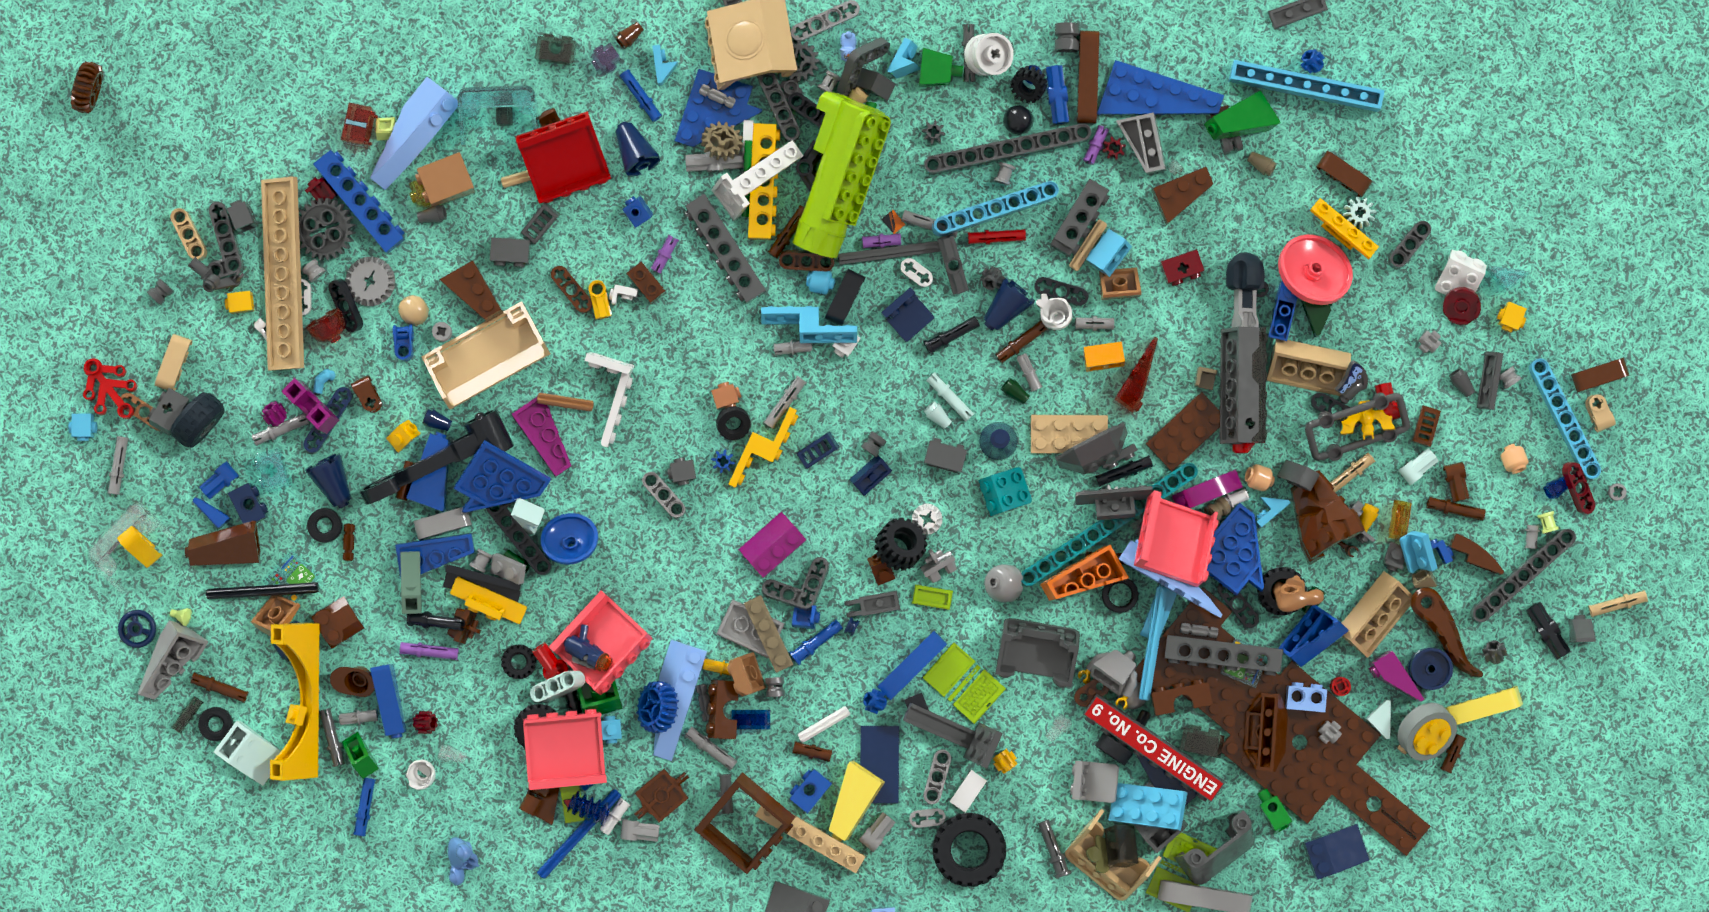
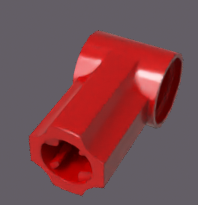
[1374,382,1400,420]
[532,642,568,680]

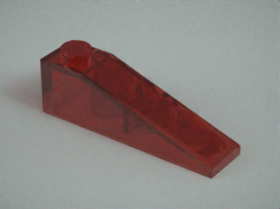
[1112,337,1158,414]

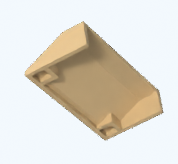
[421,301,551,409]

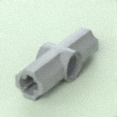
[685,151,744,172]

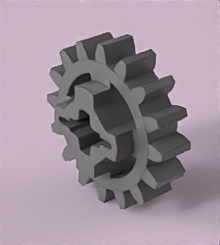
[790,40,820,82]

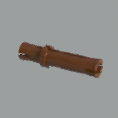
[767,205,805,259]
[995,320,1048,364]
[1426,496,1486,521]
[190,672,249,703]

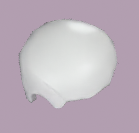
[406,759,436,790]

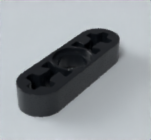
[1034,277,1088,306]
[328,279,363,332]
[1311,393,1362,428]
[1217,583,1259,628]

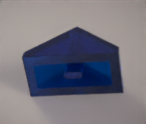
[732,710,770,729]

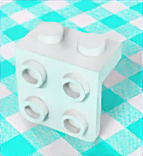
[1435,249,1487,295]

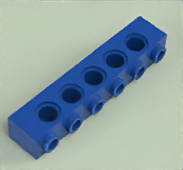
[313,150,405,254]

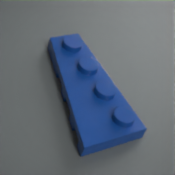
[395,533,475,577]

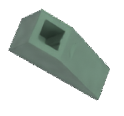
[400,551,422,614]

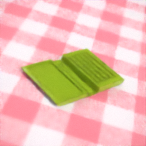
[922,643,1006,724]
[1146,832,1217,912]

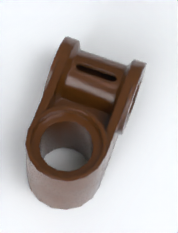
[351,375,382,413]

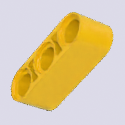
[117,526,163,568]

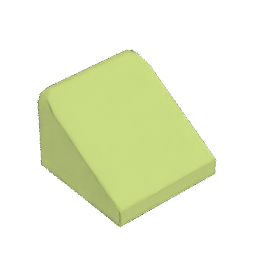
[376,117,395,141]

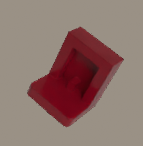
[305,177,338,202]

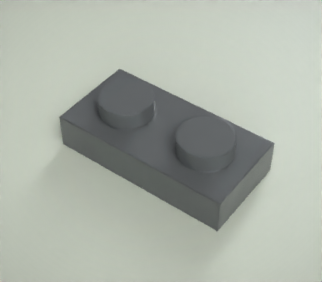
[1102,444,1138,470]

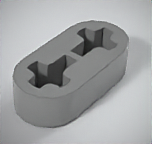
[909,808,946,828]

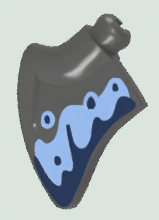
[1335,360,1368,404]

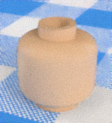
[1500,444,1529,474]
[1245,464,1275,492]

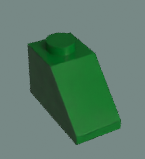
[342,732,379,779]

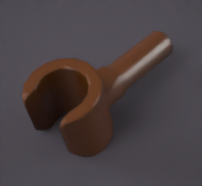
[1337,541,1359,557]

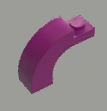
[1172,469,1243,508]

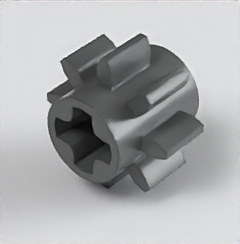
[922,120,945,145]
[980,266,1005,291]
[1482,640,1508,664]

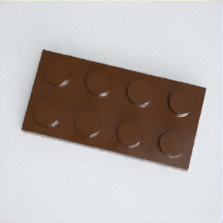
[1146,392,1220,472]

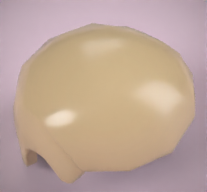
[398,295,429,326]

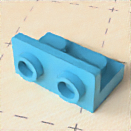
[1399,531,1438,573]

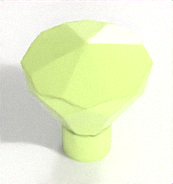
[170,608,192,626]

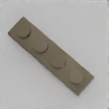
[744,595,794,673]

